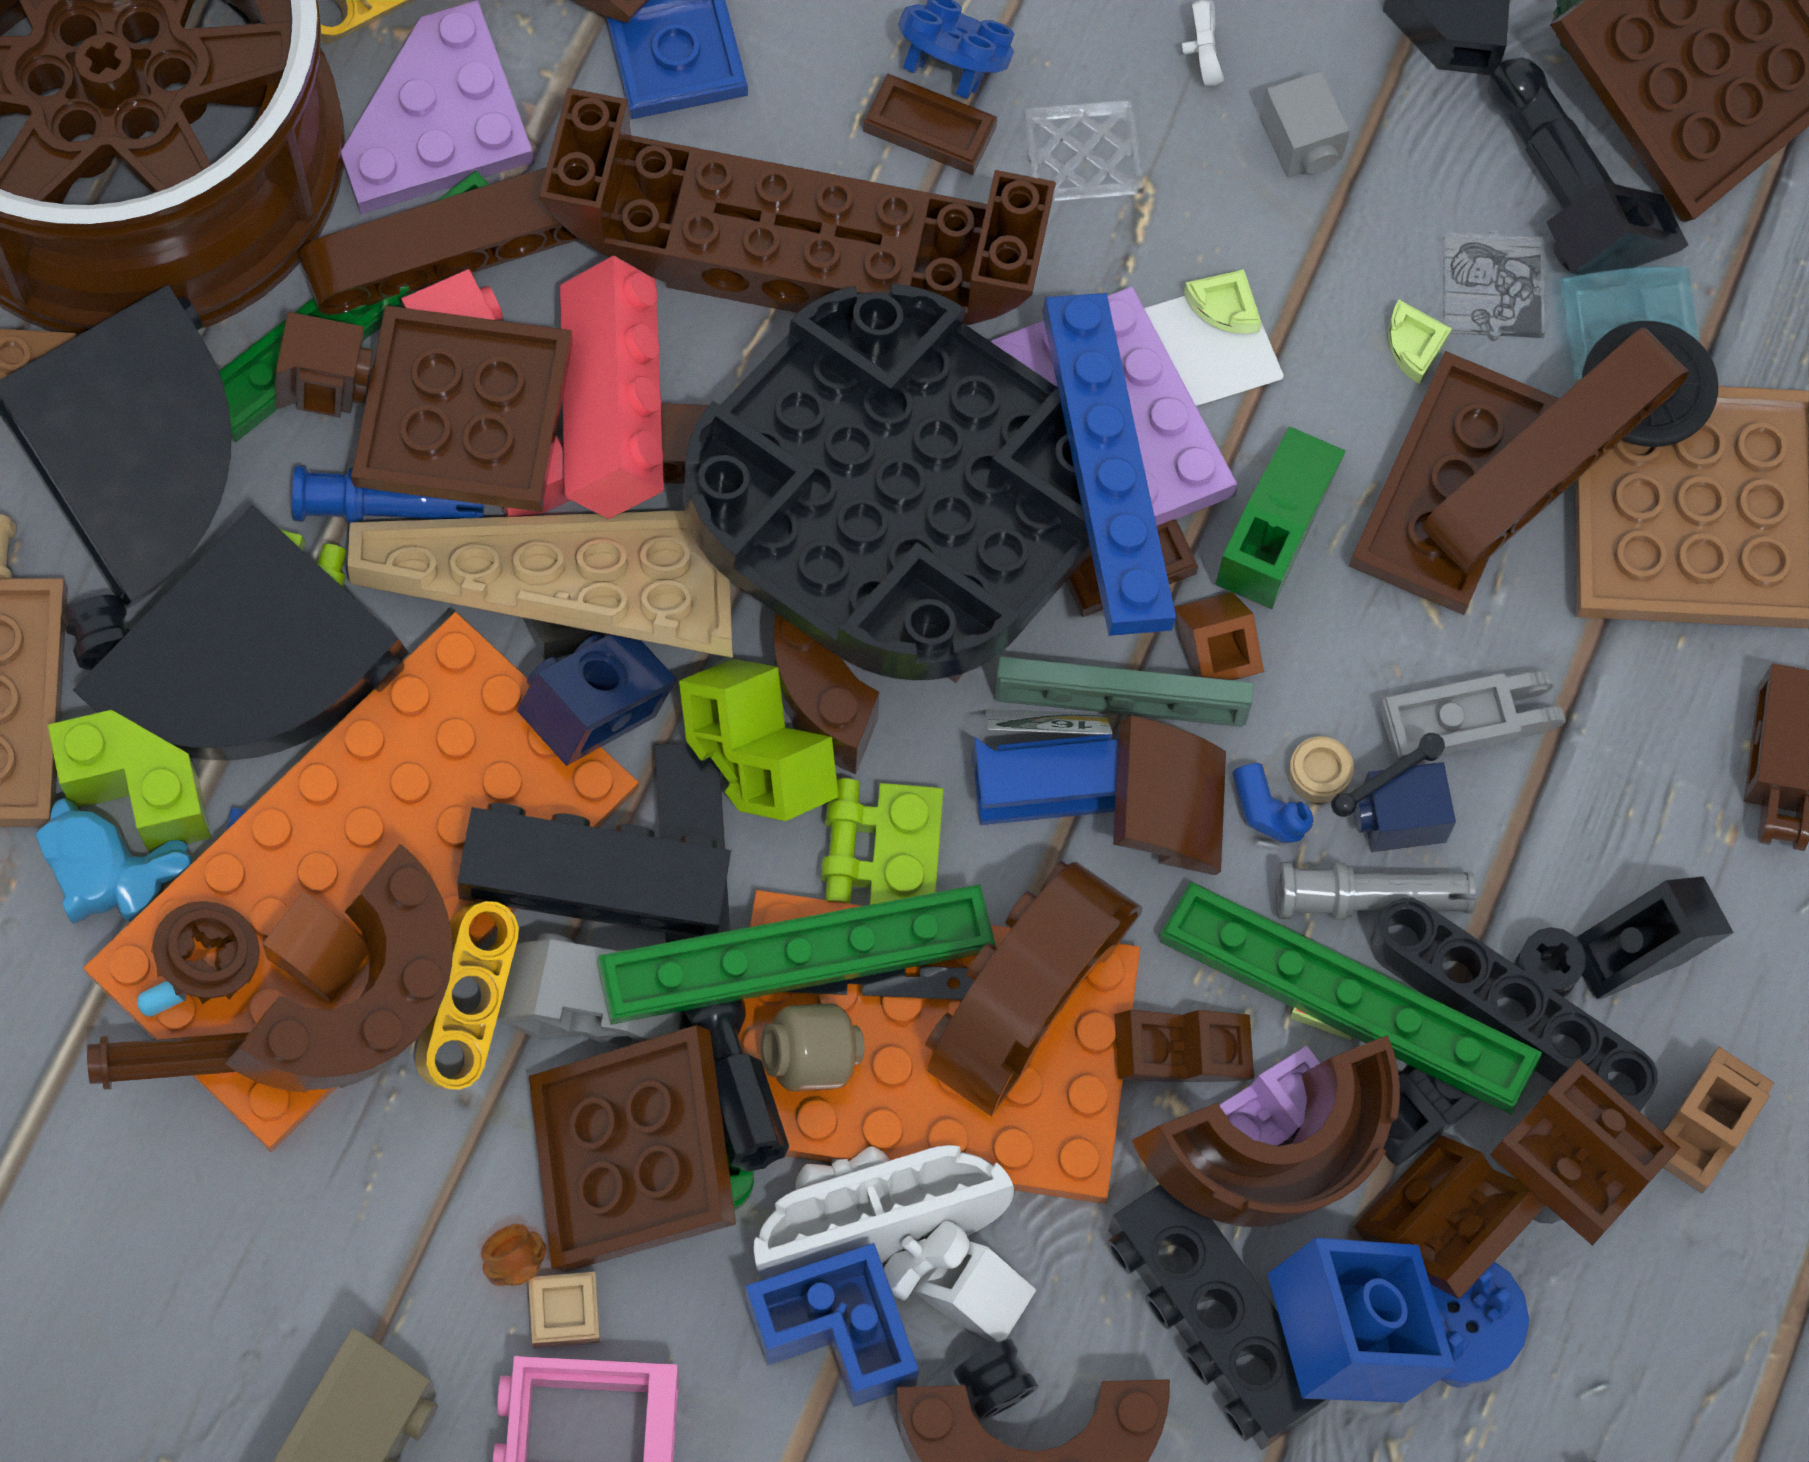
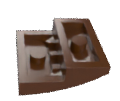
[1113,715,1226,875]
[1490,1059,1681,1246]
[1353,1135,1546,1299]

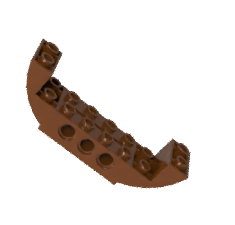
[539,88,1056,325]

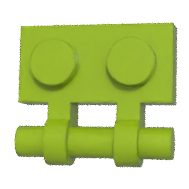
[820,778,944,905]

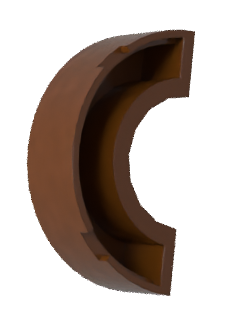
[774,613,880,774]
[225,844,453,1092]
[925,861,1143,1117]
[1132,1035,1400,1227]
[895,1379,1170,1462]

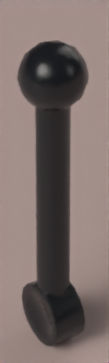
[1331,733,1445,817]

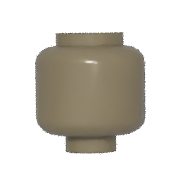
[761,1003,865,1092]

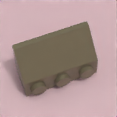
[273,1327,438,1462]

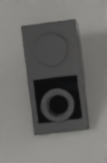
[1383,0,1510,75]

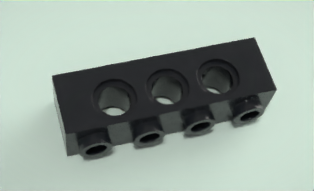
[1107,1184,1331,1450]

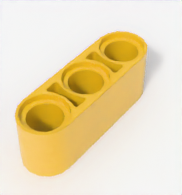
[415,901,519,1090]

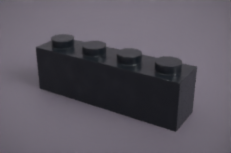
[457,803,731,938]

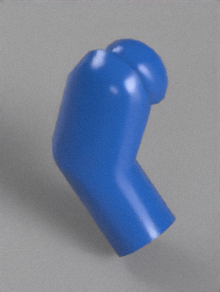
[1232,763,1314,843]

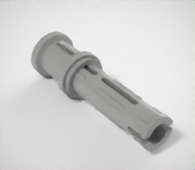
[1276,862,1476,920]

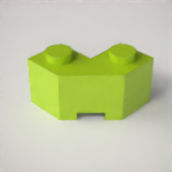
[679,659,839,822]
[48,710,212,853]

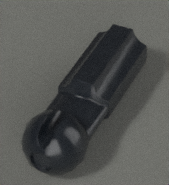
[1488,57,1614,209]
[682,1000,789,1172]

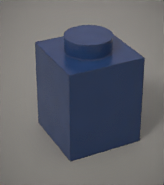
[1354,762,1456,852]

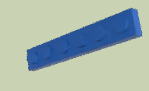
[1042,293,1176,636]

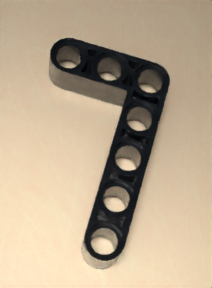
[1371,898,1658,1224]

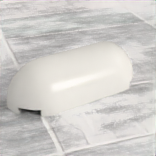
[754,1145,1014,1280]

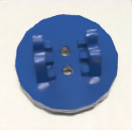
[898,0,1015,99]
[1430,1261,1530,1388]

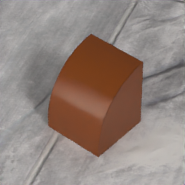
[1174,592,1264,680]
[263,891,369,1003]

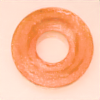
[481,1224,547,1286]

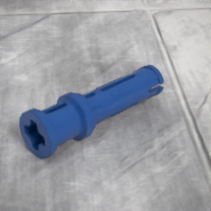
[292,465,484,524]

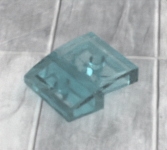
[1560,266,1701,383]

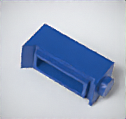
[972,734,1118,825]

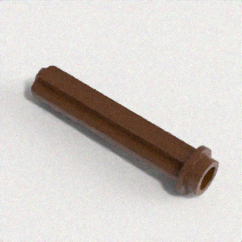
[87,1032,249,1090]

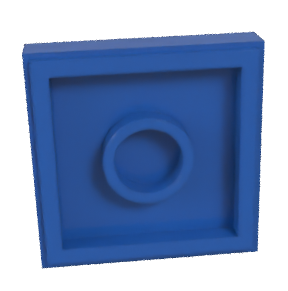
[605,0,748,119]

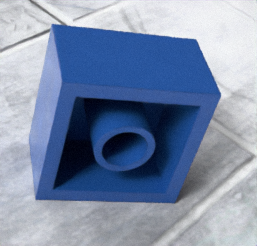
[1267,1238,1456,1403]

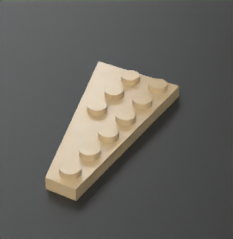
[347,510,733,658]

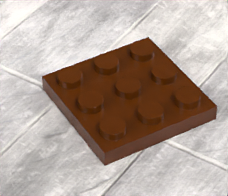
[351,306,573,512]
[529,1025,736,1272]

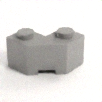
[497,933,682,1049]

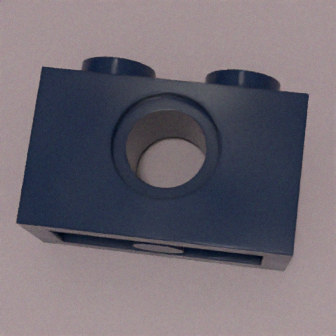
[517,633,677,766]

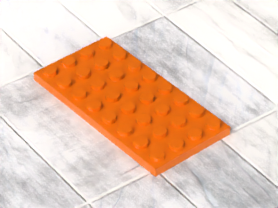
[83,611,639,1152]

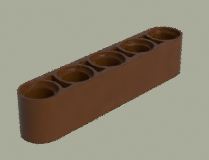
[299,167,580,315]
[1422,327,1690,574]

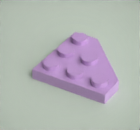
[341,0,534,214]

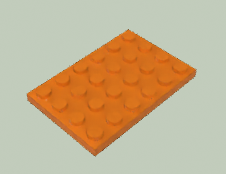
[738,890,1141,1204]

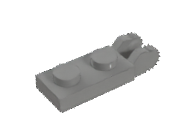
[1379,670,1566,763]

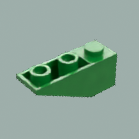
[1215,426,1346,609]

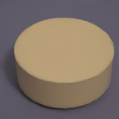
[1288,736,1354,804]

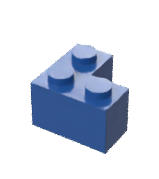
[745,1243,919,1407]

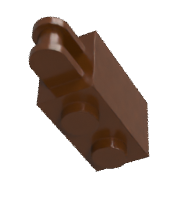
[1743,663,1809,851]

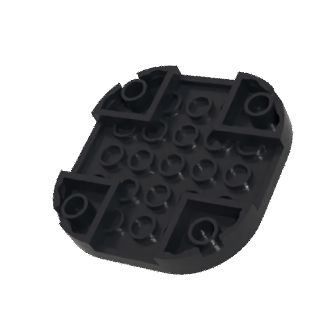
[683,284,1091,680]

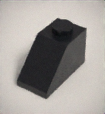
[1546,181,1688,279]
[1576,876,1734,999]

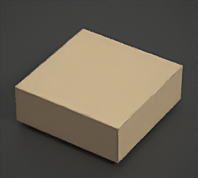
[528,1272,601,1348]

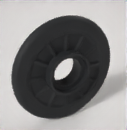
[1582,321,1718,447]

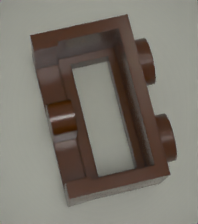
[276,312,373,418]

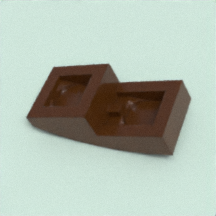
[1115,1010,1254,1082]

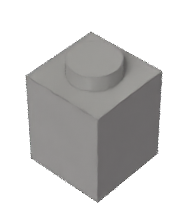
[1260,70,1350,178]

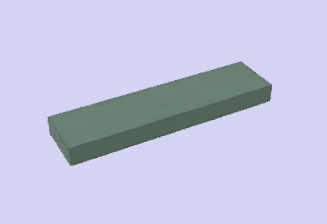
[994,656,1254,727]

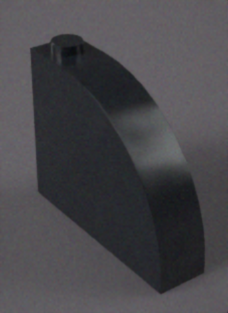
[0,285,232,610]
[73,505,409,760]

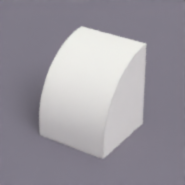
[913,1241,1036,1344]

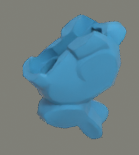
[35,798,193,924]

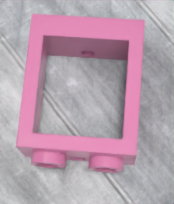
[493,1356,679,1462]

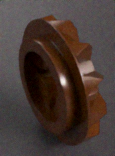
[151,901,260,1004]

